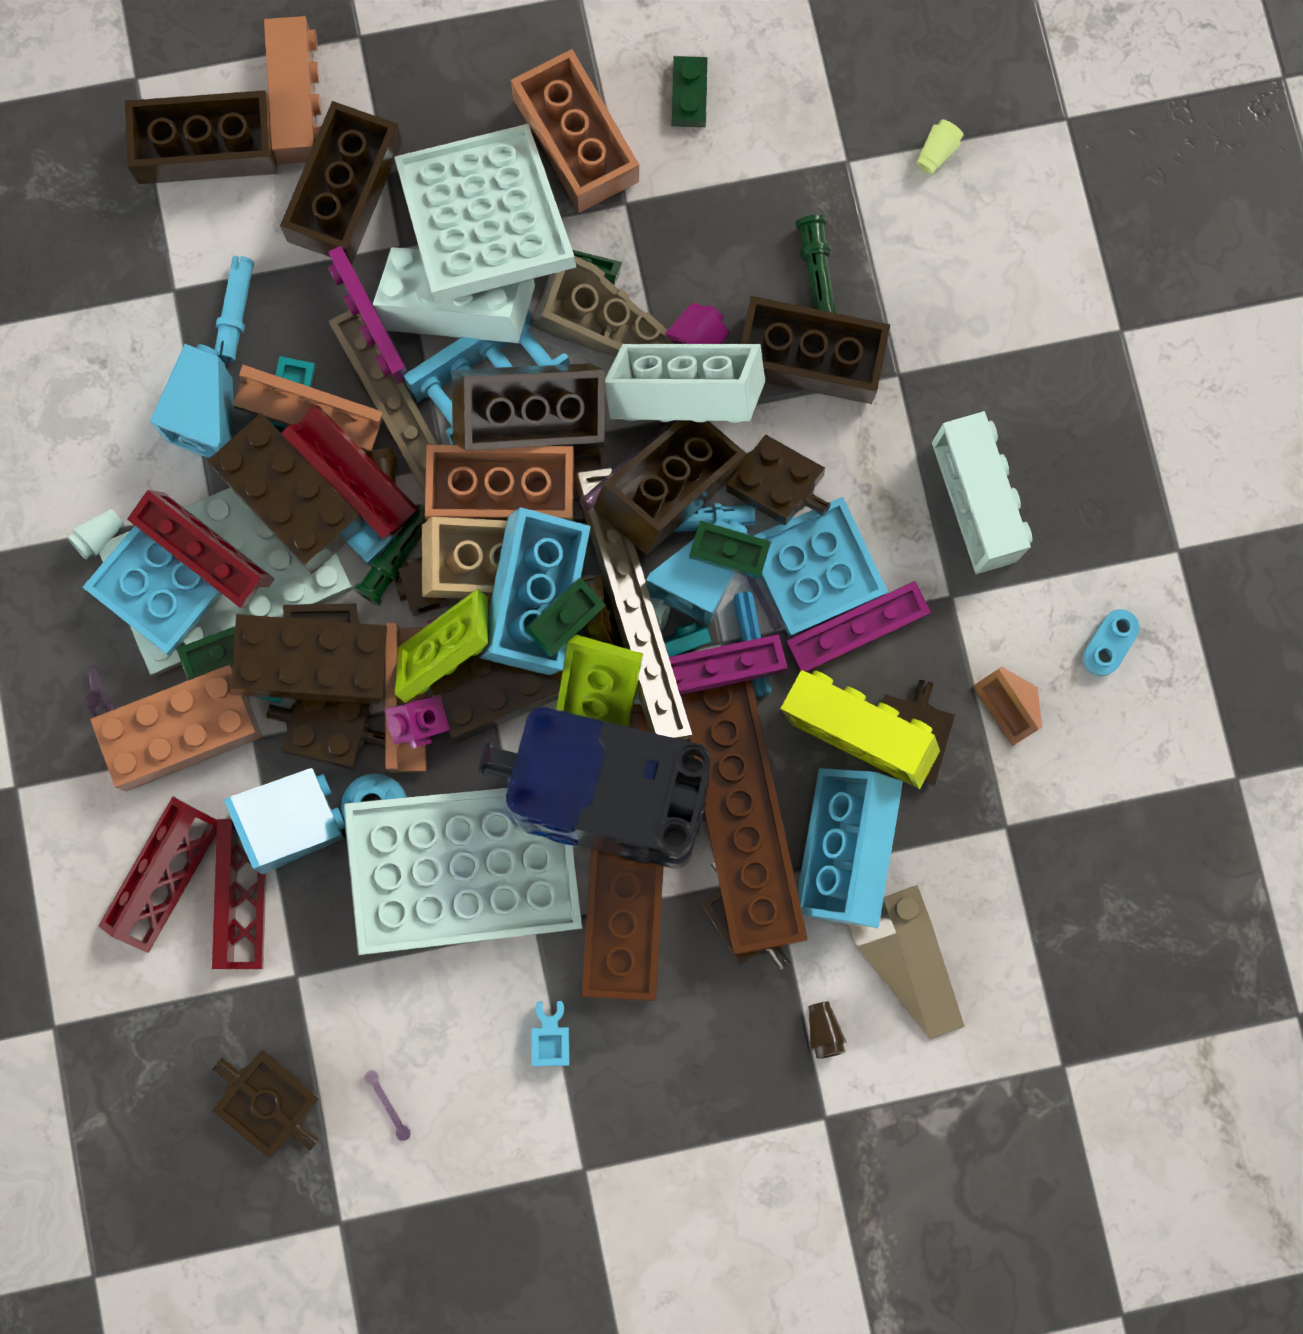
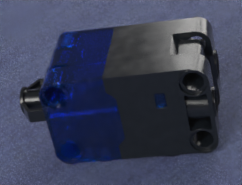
[479,707,711,869]

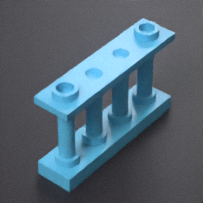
[403,308,570,445]

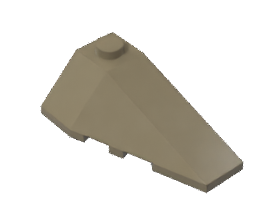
[530,256,673,357]
[847,885,965,1039]

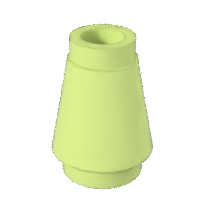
[916,119,963,174]

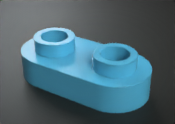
[1082,609,1139,677]

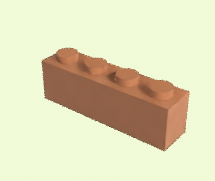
[264,16,322,164]

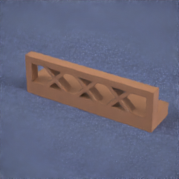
[233,365,383,452]
[385,623,427,773]

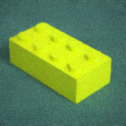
[780,670,940,790]

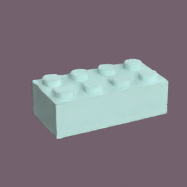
[373,247,535,343]
[605,344,765,423]
[932,411,1032,574]

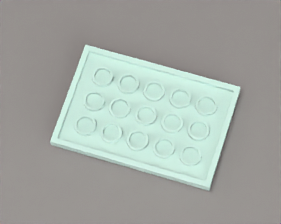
[394,124,576,303]
[99,488,353,677]
[344,782,582,955]

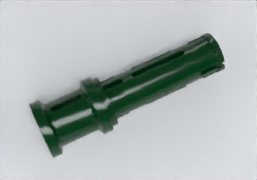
[795,214,836,313]
[353,504,427,607]

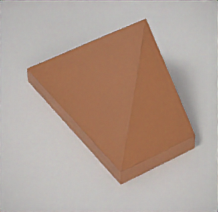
[973,667,1042,746]

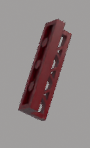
[281,405,419,539]
[127,490,275,608]
[99,796,217,953]
[212,819,266,969]

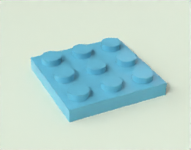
[753,497,888,638]
[83,526,222,656]

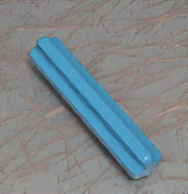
[733,592,772,697]

